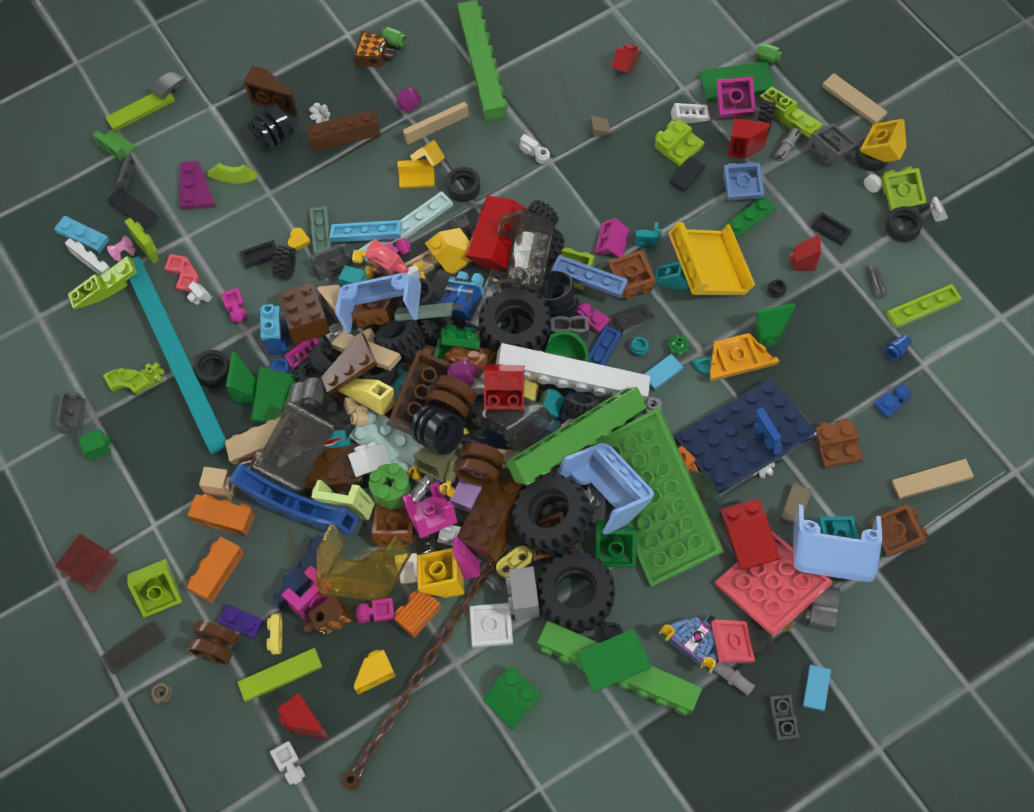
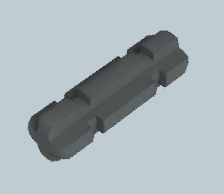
[867,263,887,298]

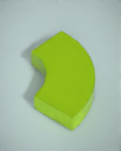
[208,163,258,184]
[103,368,152,395]

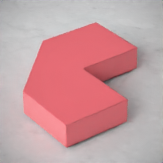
[164,254,200,293]

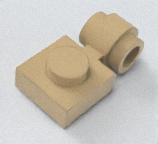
[344,398,369,427]

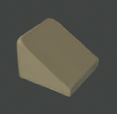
[590,116,611,137]

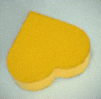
[288,228,311,251]

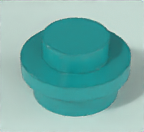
[630,337,649,355]

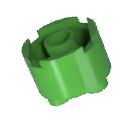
[369,463,411,510]

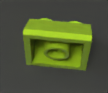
[127,559,182,618]

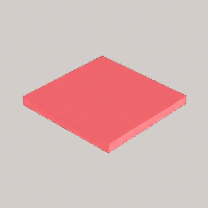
[715,531,832,637]

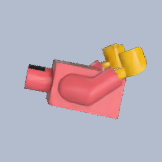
[352,239,409,280]

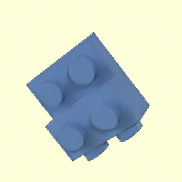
[723,162,764,200]

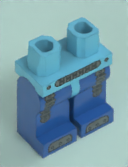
[435,271,485,321]
[260,304,288,356]

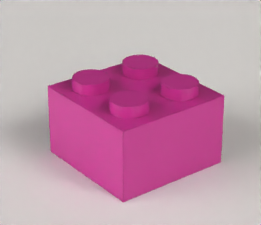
[716,76,756,119]

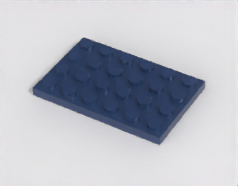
[674,378,817,495]

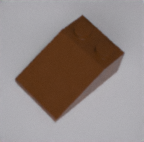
[244,66,298,116]

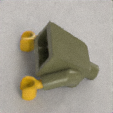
[408,443,462,497]

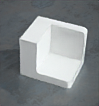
[397,553,418,585]

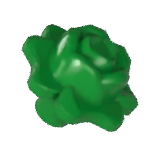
[667,334,691,355]

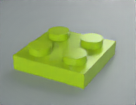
[124,218,159,264]

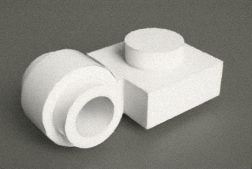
[519,134,550,164]
[270,741,305,785]

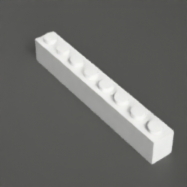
[496,343,650,401]

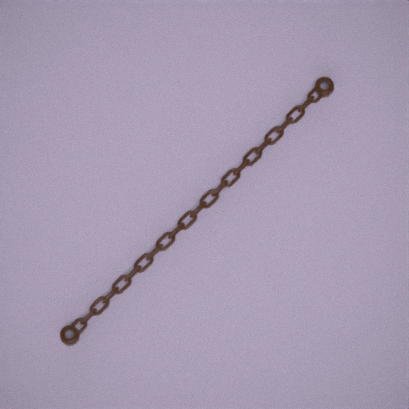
[343,527,518,790]

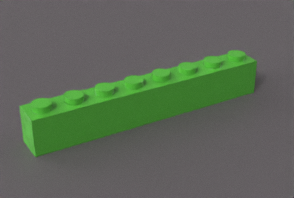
[457,0,508,121]
[506,387,647,485]
[537,621,702,716]

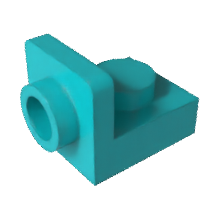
[635,222,662,247]

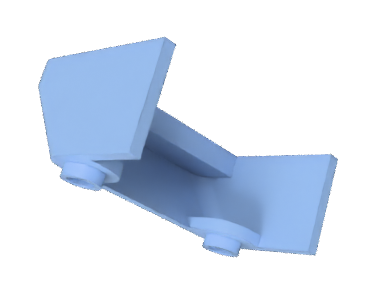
[335,273,421,333]
[555,443,654,535]
[793,505,882,582]

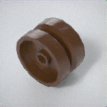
[426,375,477,422]
[455,442,504,488]
[186,621,239,665]

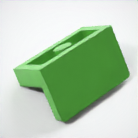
[93,130,136,162]

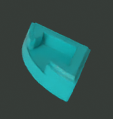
[692,356,712,376]

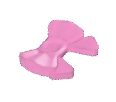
[107,236,136,262]

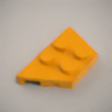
[709,333,779,382]

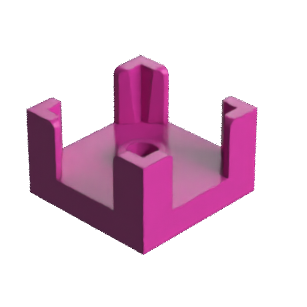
[402,481,458,538]
[282,566,334,622]

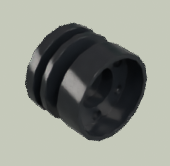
[247,103,294,151]
[535,271,579,318]
[410,404,464,455]

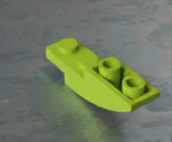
[760,87,823,138]
[68,256,138,310]

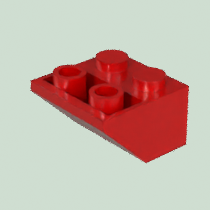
[728,118,770,159]
[484,365,525,410]

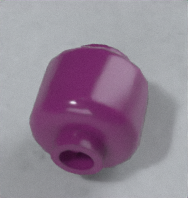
[395,87,422,113]
[447,359,478,385]

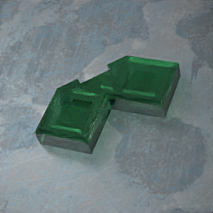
[688,469,723,519]

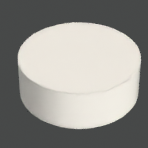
[864,174,883,193]

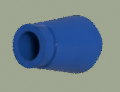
[885,335,912,360]

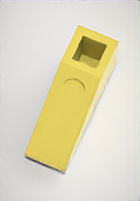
[339,378,395,416]

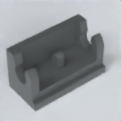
[311,243,354,280]
[55,391,86,434]

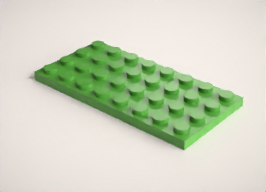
[591,408,724,587]

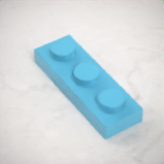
[54,215,109,254]

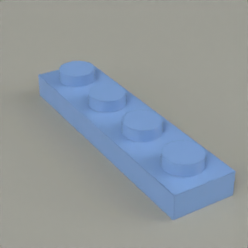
[552,255,628,298]

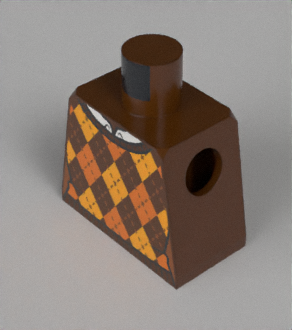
[353,31,396,67]
[303,595,355,636]

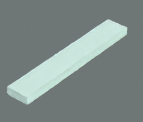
[359,191,453,266]

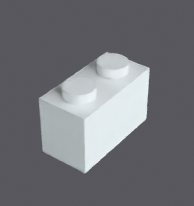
[348,442,391,477]

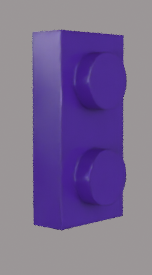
[218,604,264,640]

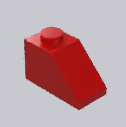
[789,236,821,271]

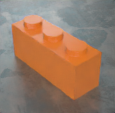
[187,494,255,537]
[187,536,244,604]

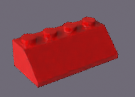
[465,195,527,274]

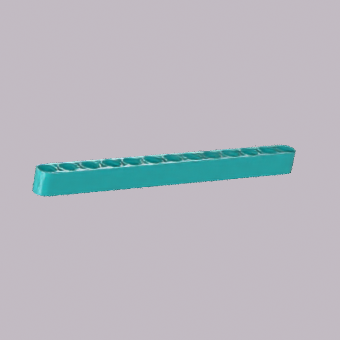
[129,256,226,455]

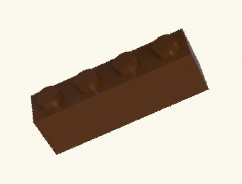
[307,109,381,152]

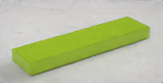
[105,92,175,132]
[886,284,962,329]
[238,648,323,702]

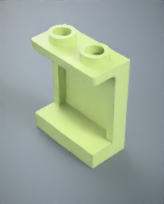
[311,480,375,520]

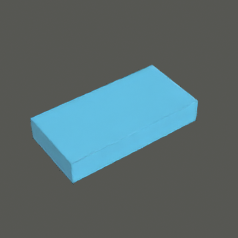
[644,354,684,391]
[803,665,831,712]

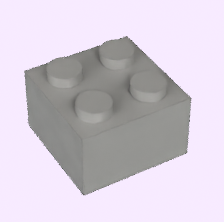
[506,566,540,621]

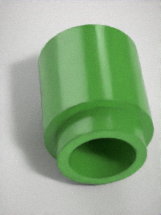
[380,27,407,48]
[755,43,782,65]

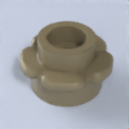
[151,683,172,704]

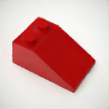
[720,498,780,571]

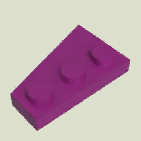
[179,161,216,210]

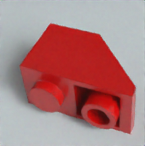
[611,43,642,73]

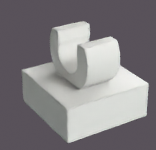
[187,281,213,305]
[324,322,347,343]
[437,525,461,546]

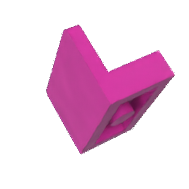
[595,218,629,258]

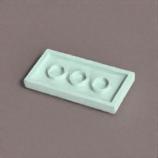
[349,409,424,481]

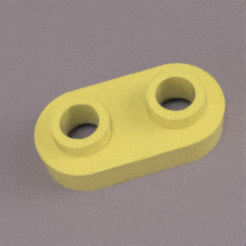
[496,546,532,579]
[267,613,283,655]

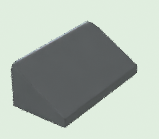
[113,153,136,191]

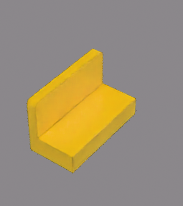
[410,140,445,167]
[398,159,435,189]

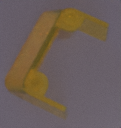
[316,524,411,601]

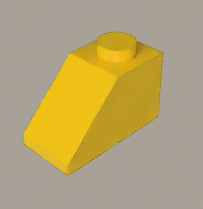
[354,650,396,695]

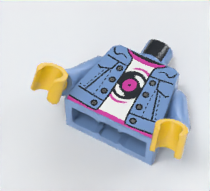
[659,615,719,673]

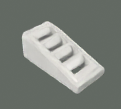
[671,103,710,124]

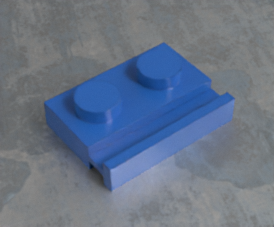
[754,407,782,455]

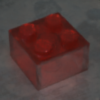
[55,534,118,593]

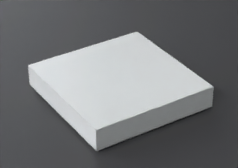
[470,603,513,648]

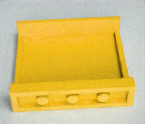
[668,222,755,295]

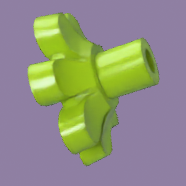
[140,363,165,386]

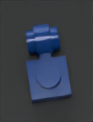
[873,384,912,419]

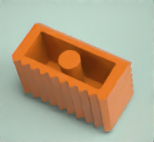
[394,591,441,638]

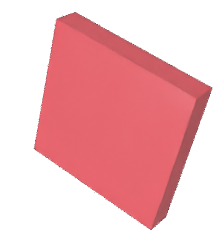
[711,620,755,663]

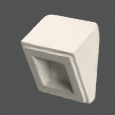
[929,197,948,222]

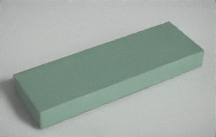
[309,206,332,255]
[395,302,454,321]

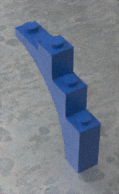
[229,464,359,536]

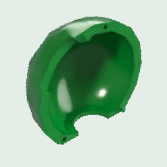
[545,331,589,362]

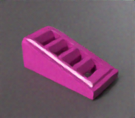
[284,337,321,371]
[453,537,480,579]

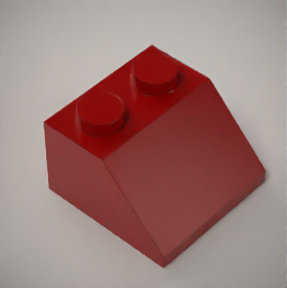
[278,694,329,739]

